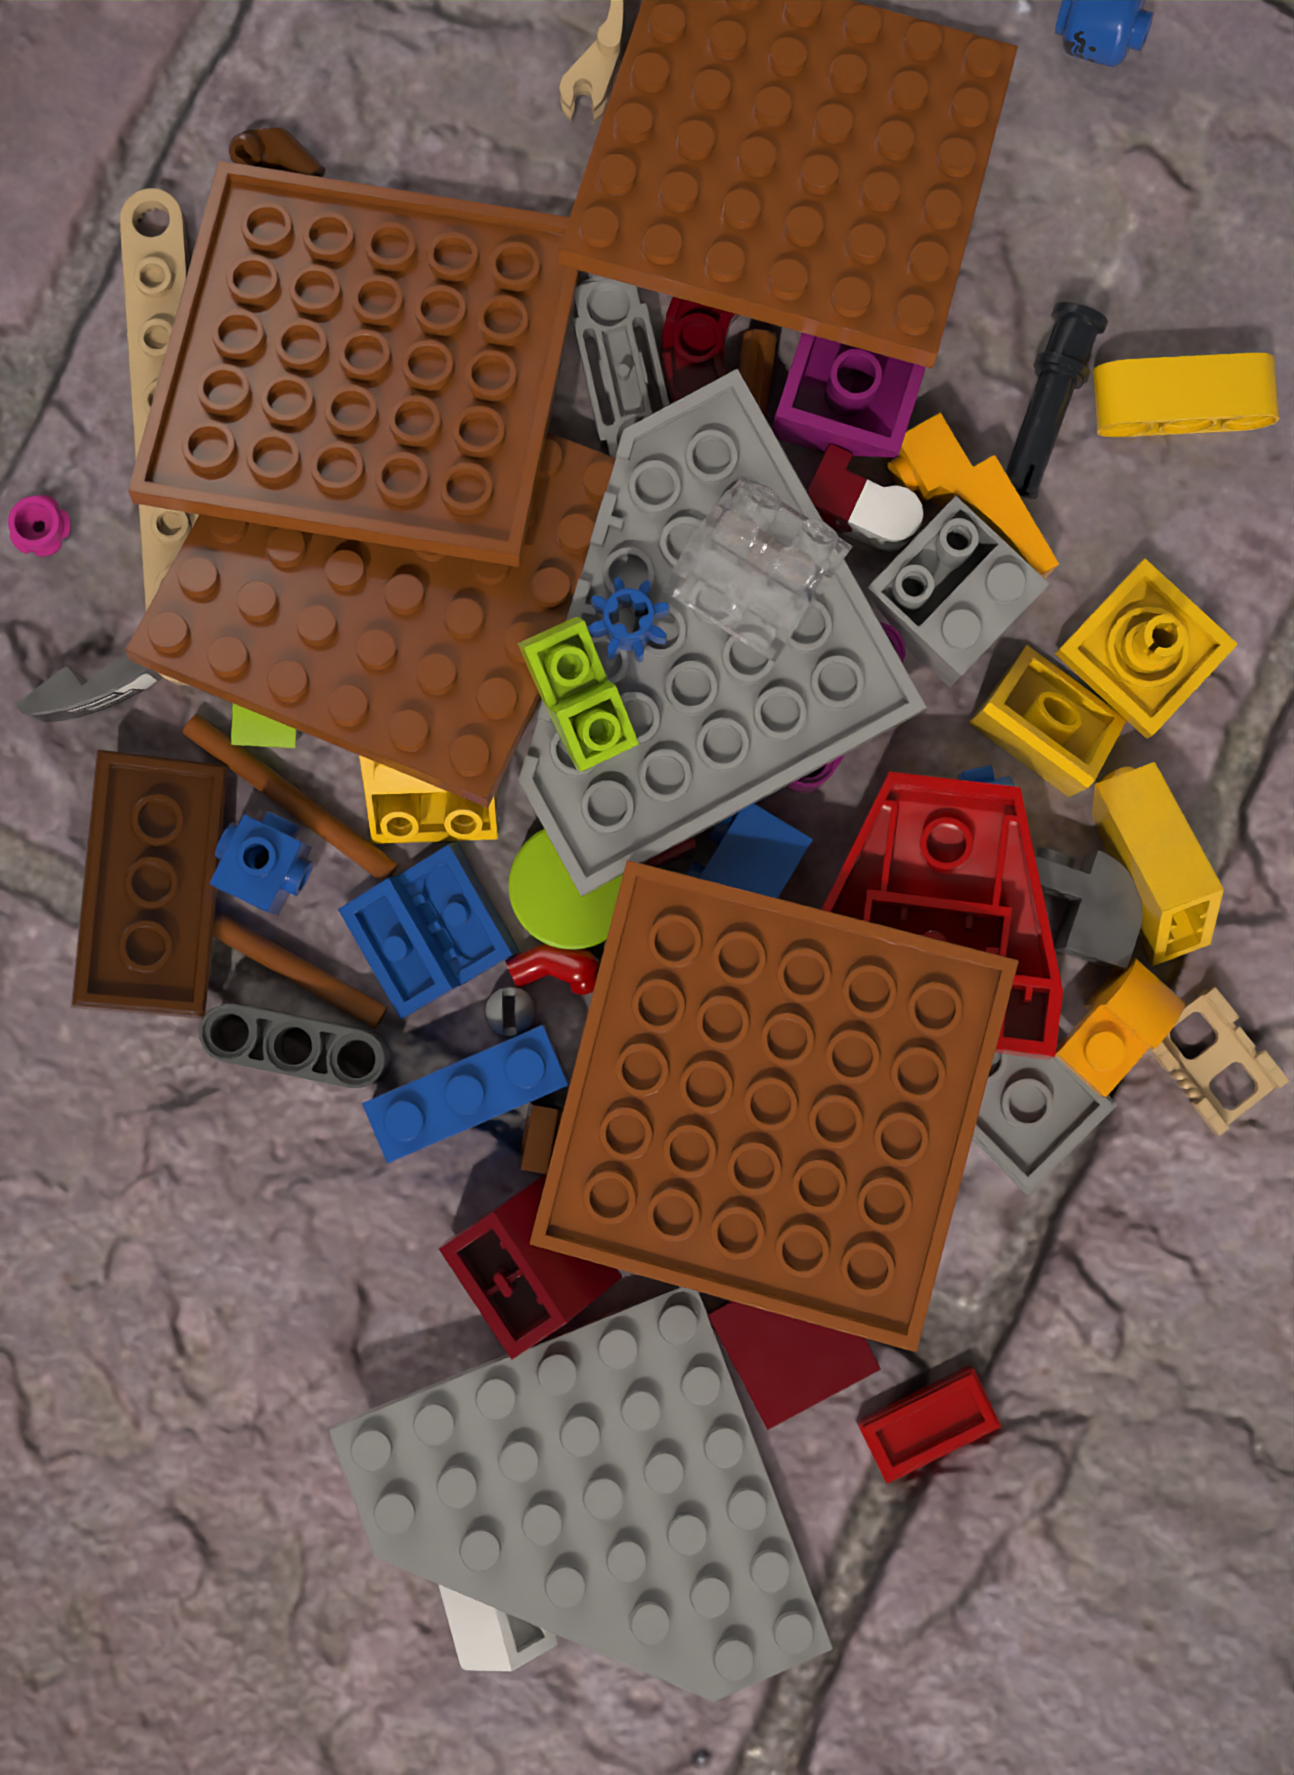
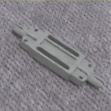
[573,272,670,458]

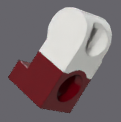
[807,443,923,552]

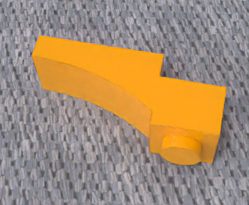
[888,412,1059,579]

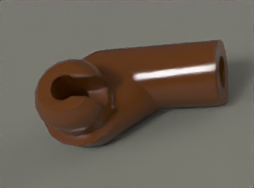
[229,127,326,177]

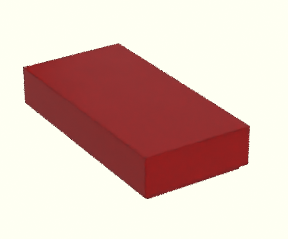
[856,1364,1002,1484]

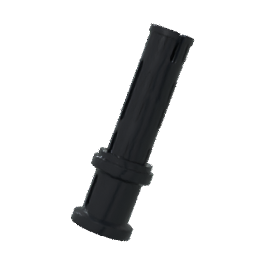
[1005,302,1108,499]

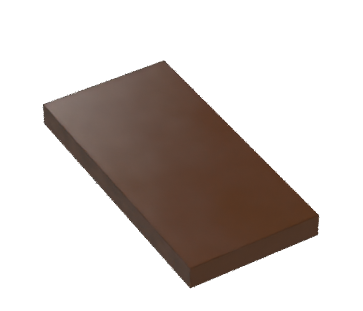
[70,750,228,1019]

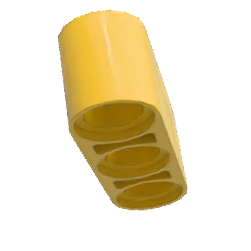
[1093,353,1280,437]

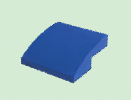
[338,843,520,1019]

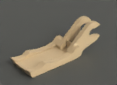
[559,0,625,124]

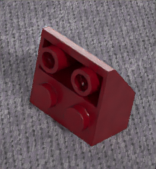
[439,1172,623,1360]

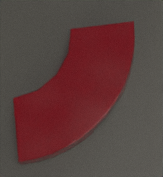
[660,296,740,404]

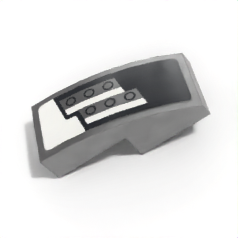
[15,653,164,723]

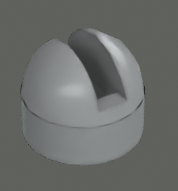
[485,986,537,1037]

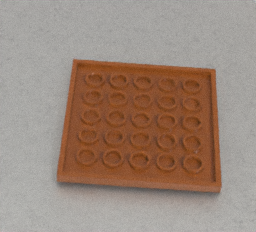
[558,0,1018,368]
[128,161,581,567]
[125,432,616,808]
[530,860,1019,1352]

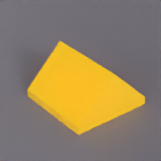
[968,645,1127,797]

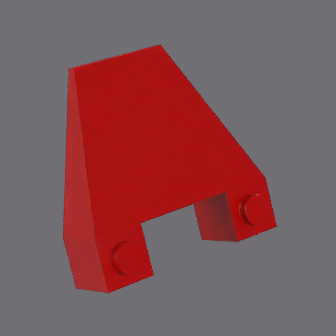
[822,771,1063,1060]

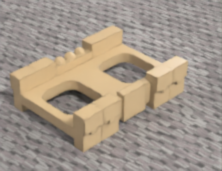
[1148,987,1290,1136]

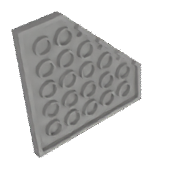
[518,369,927,897]
[328,1285,833,1702]

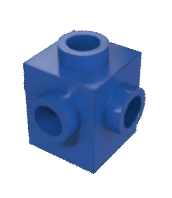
[209,811,314,915]

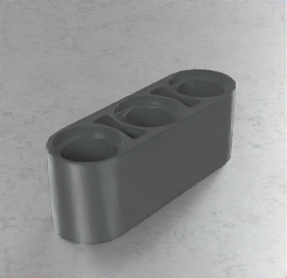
[199,1004,392,1088]

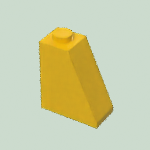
[1092,762,1224,967]

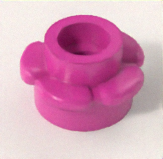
[8,495,71,557]

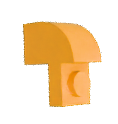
[1055,958,1185,1097]

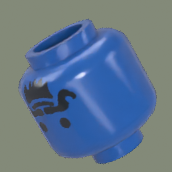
[1055,0,1154,67]

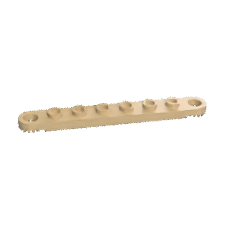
[120,188,199,686]

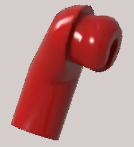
[505,943,599,995]

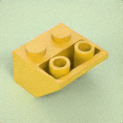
[359,755,498,844]

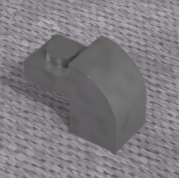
[1035,848,1142,970]

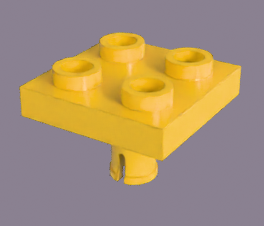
[1054,558,1238,739]

